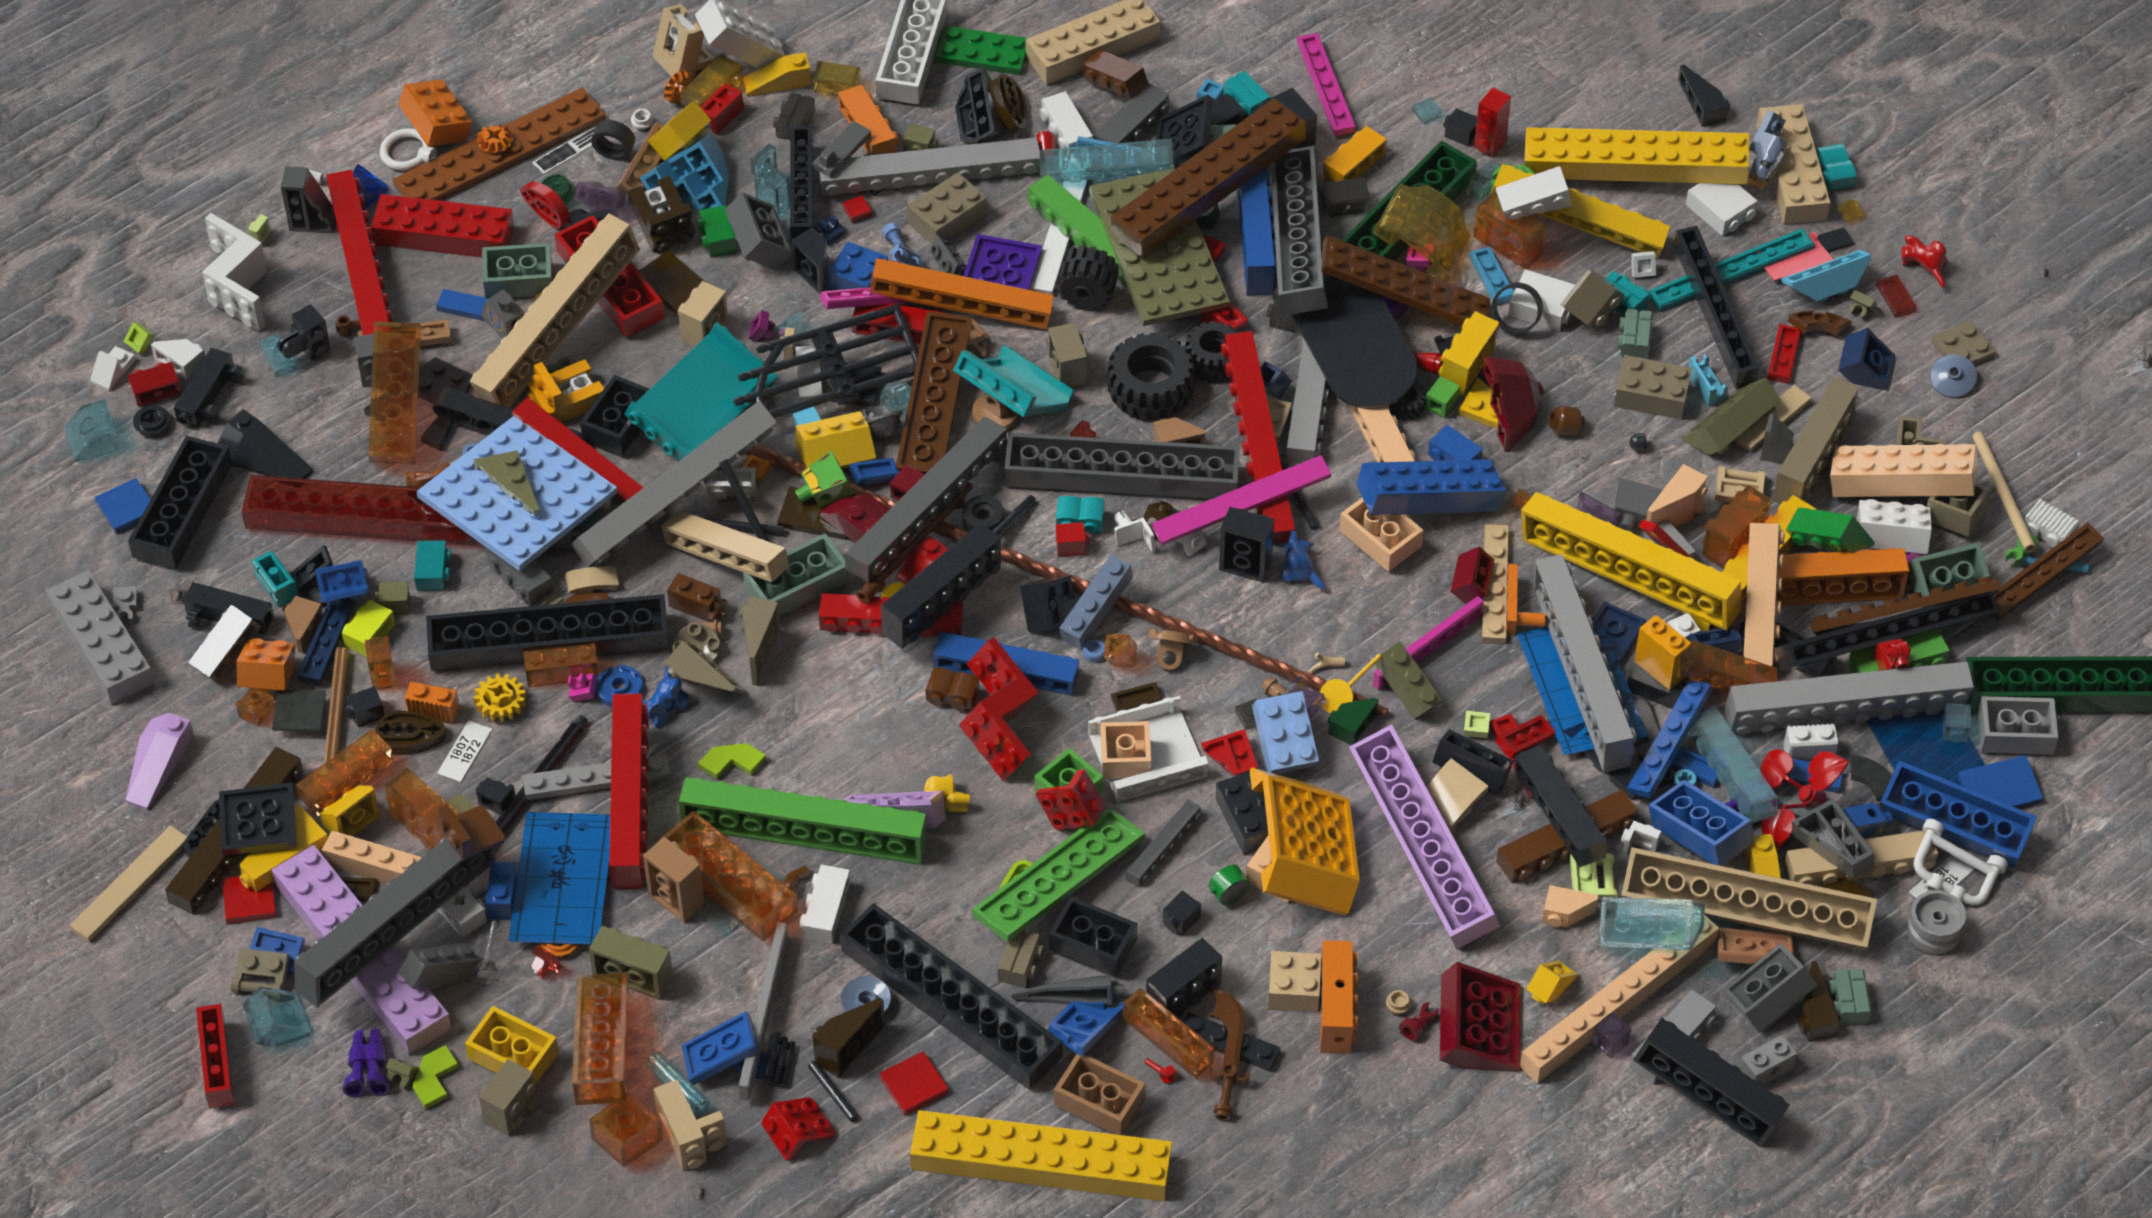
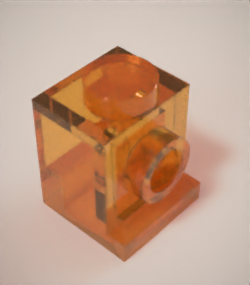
[235,688,275,727]

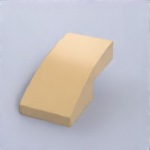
[565,566,619,594]

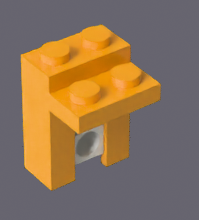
[526,359,604,423]

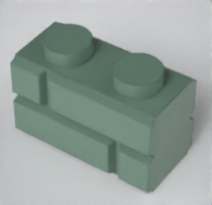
[1617,309,1653,359]
[1829,969,1872,1026]

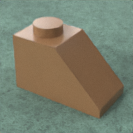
[1153,417,1205,444]
[284,596,323,654]

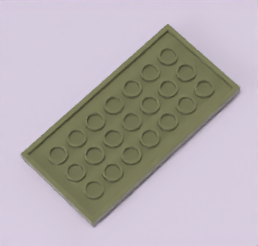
[1089,168,1230,326]

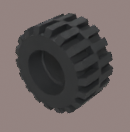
[1185,321,1239,382]

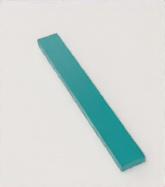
[1648,228,1814,311]

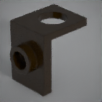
[1143,501,1180,540]

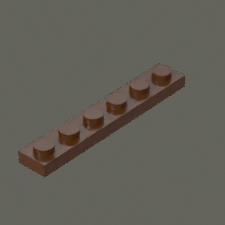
[1993,522,2104,620]

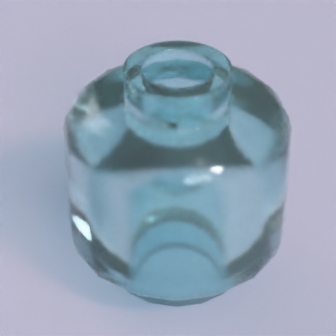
[880,381,912,412]

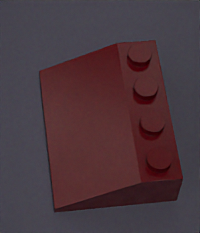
[1440,962,1521,1072]

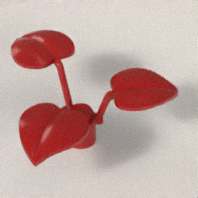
[1760,749,1849,852]

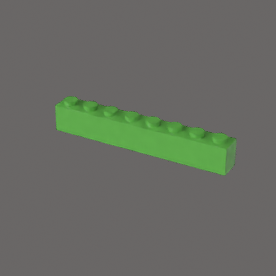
[1027,174,1127,287]

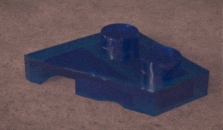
[353,164,389,211]

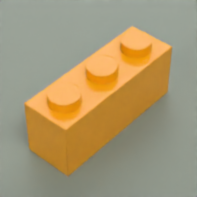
[1323,126,1387,190]

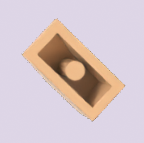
[1542,885,1598,928]

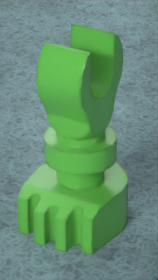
[2005,534,2039,567]

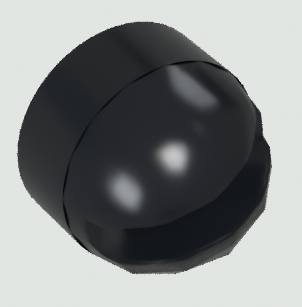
[1629,433,1646,452]

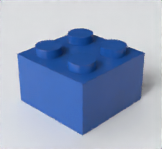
[827,241,888,291]

